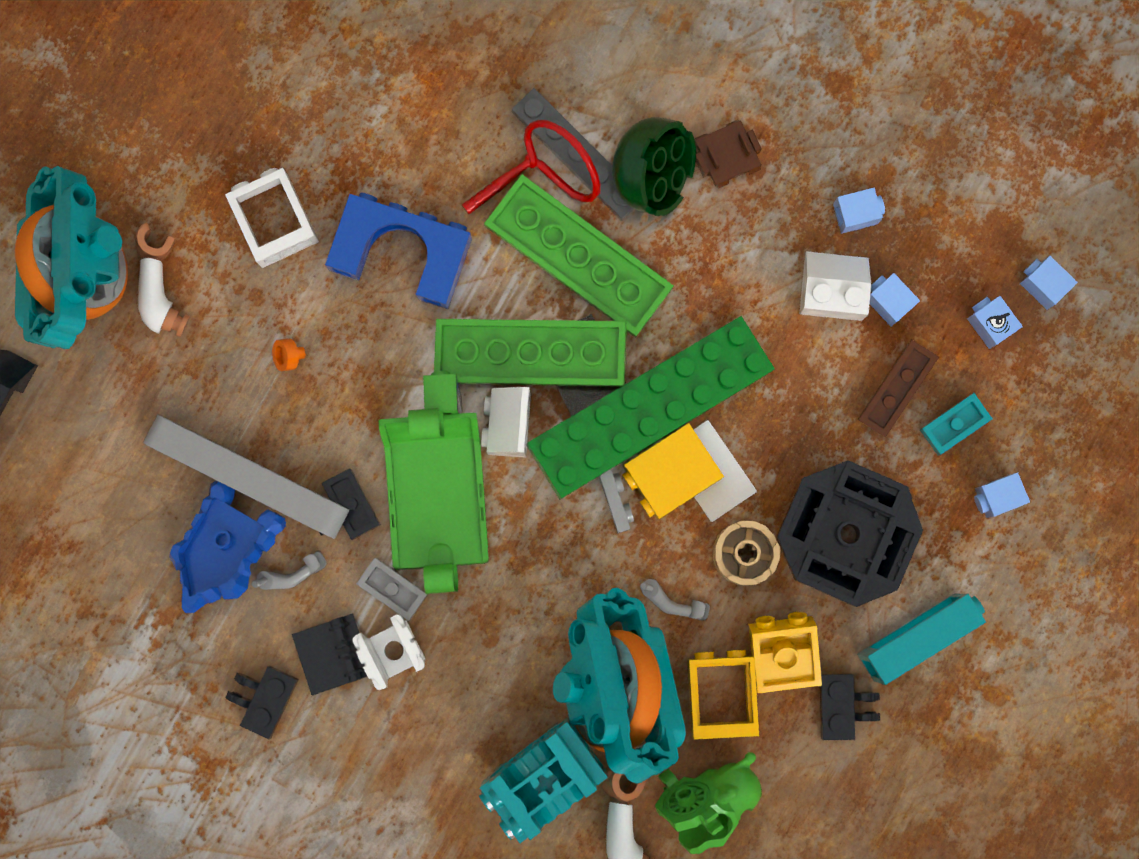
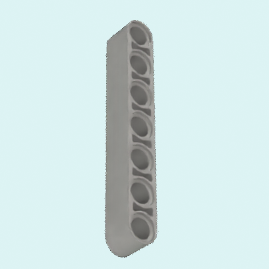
[143,414,349,539]

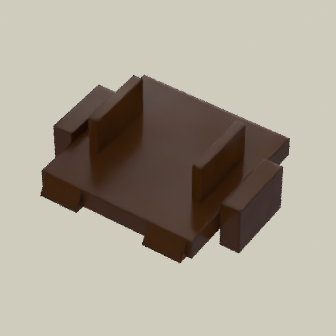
[695,120,762,188]

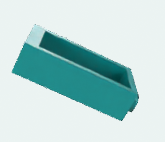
[857,593,986,685]

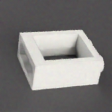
[225,168,319,268]

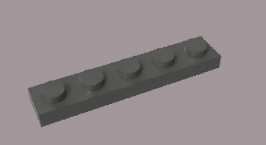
[512,88,634,221]

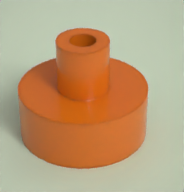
[272,338,305,371]

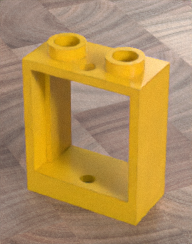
[687,650,759,739]

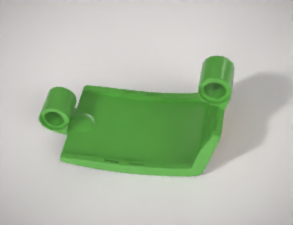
[378,408,489,594]

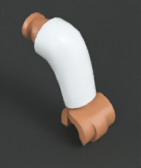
[135,222,190,337]
[602,766,654,859]

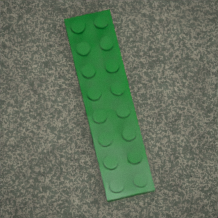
[526,316,775,500]

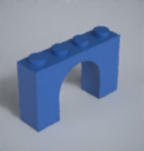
[325,193,472,309]

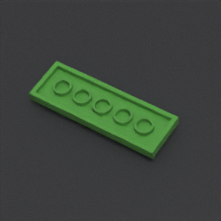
[484,174,674,338]
[434,319,627,387]

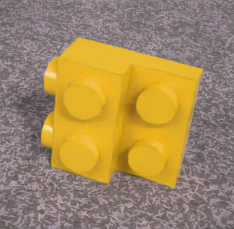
[748,612,822,693]

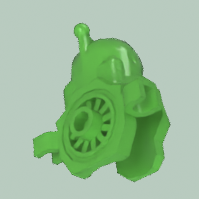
[655,752,762,854]

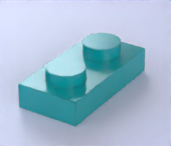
[920,393,993,456]

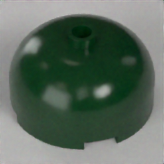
[612,117,696,216]

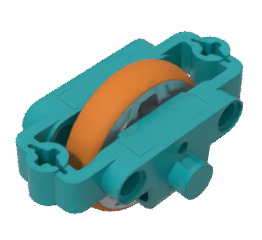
[15,166,128,349]
[553,588,686,783]

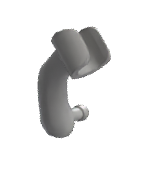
[252,551,327,590]
[640,579,710,620]

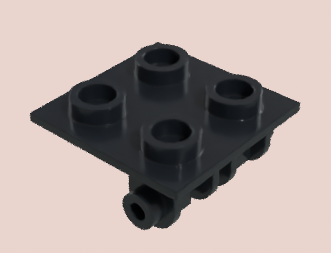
[292,613,368,696]

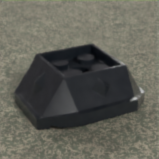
[776,460,923,607]

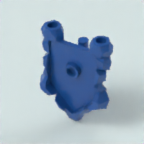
[169,480,286,613]

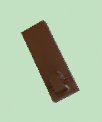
[858,339,939,437]

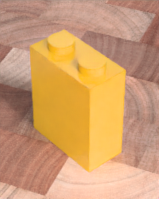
[622,423,724,520]

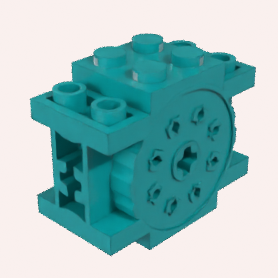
[479,717,608,843]

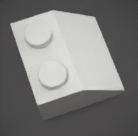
[799,251,871,321]
[481,387,531,458]

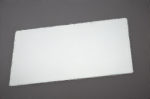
[693,420,757,522]

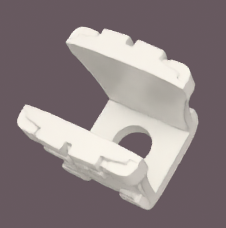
[353,615,426,690]

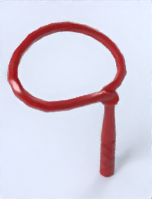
[462,120,601,215]

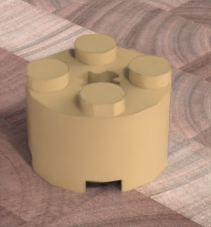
[713,521,780,585]

